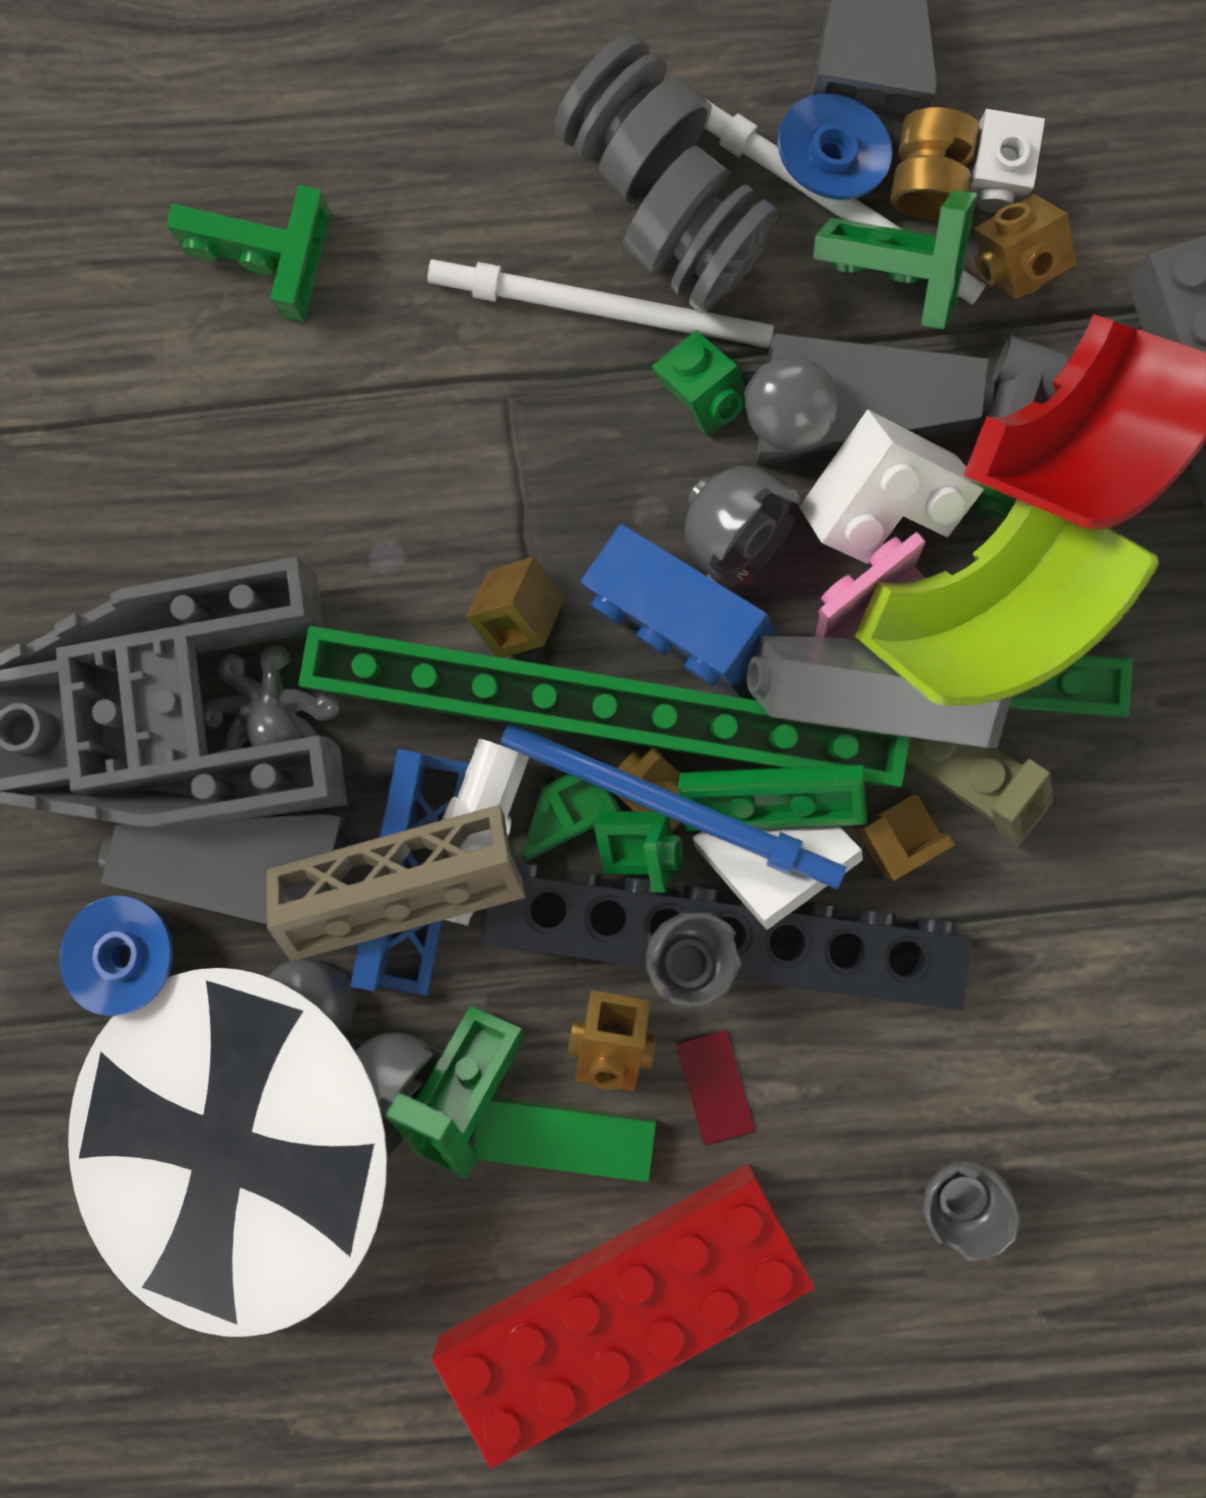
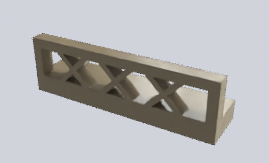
[266,804,525,962]

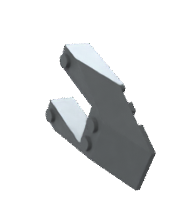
[0,556,347,828]

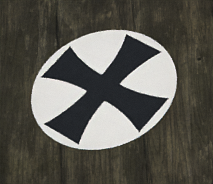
[68,968,387,1337]

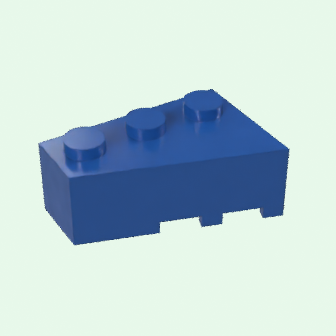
[580,524,778,699]

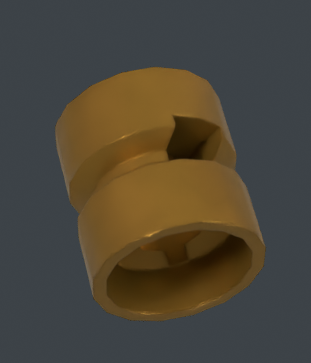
[890,107,980,220]

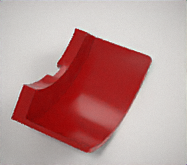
[963,314,1206,530]

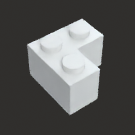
[799,409,984,564]

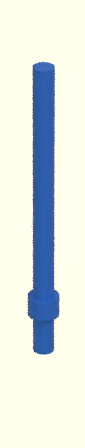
[501,723,847,889]

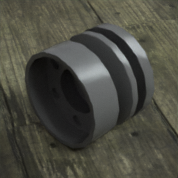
[553,32,712,204]
[622,145,779,313]

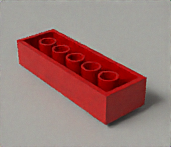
[431,1163,815,1470]

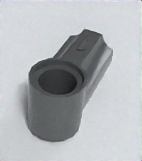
[977,335,1068,440]

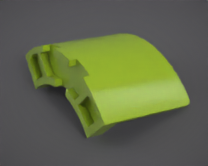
[855,499,1158,706]

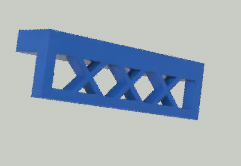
[350,749,469,996]

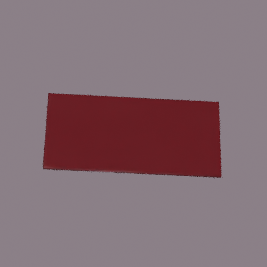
[676,1030,755,1145]

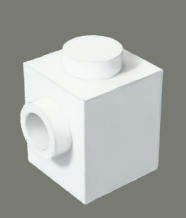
[967,109,1045,213]

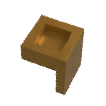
[465,556,564,658]
[854,795,956,881]

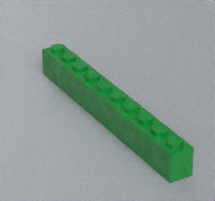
[298,626,910,788]

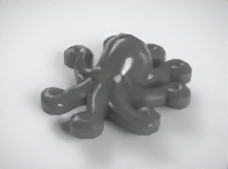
[202,645,341,753]

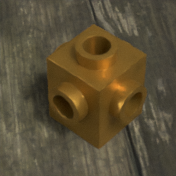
[973,194,1077,299]
[567,990,656,1092]

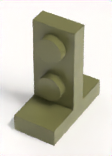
[906,737,1053,848]

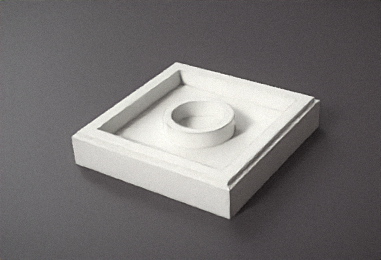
[693,826,863,930]

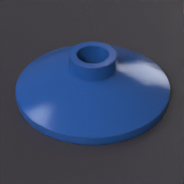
[777,93,892,200]
[59,896,173,1016]

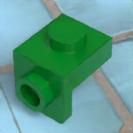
[651,330,746,437]
[594,811,683,893]

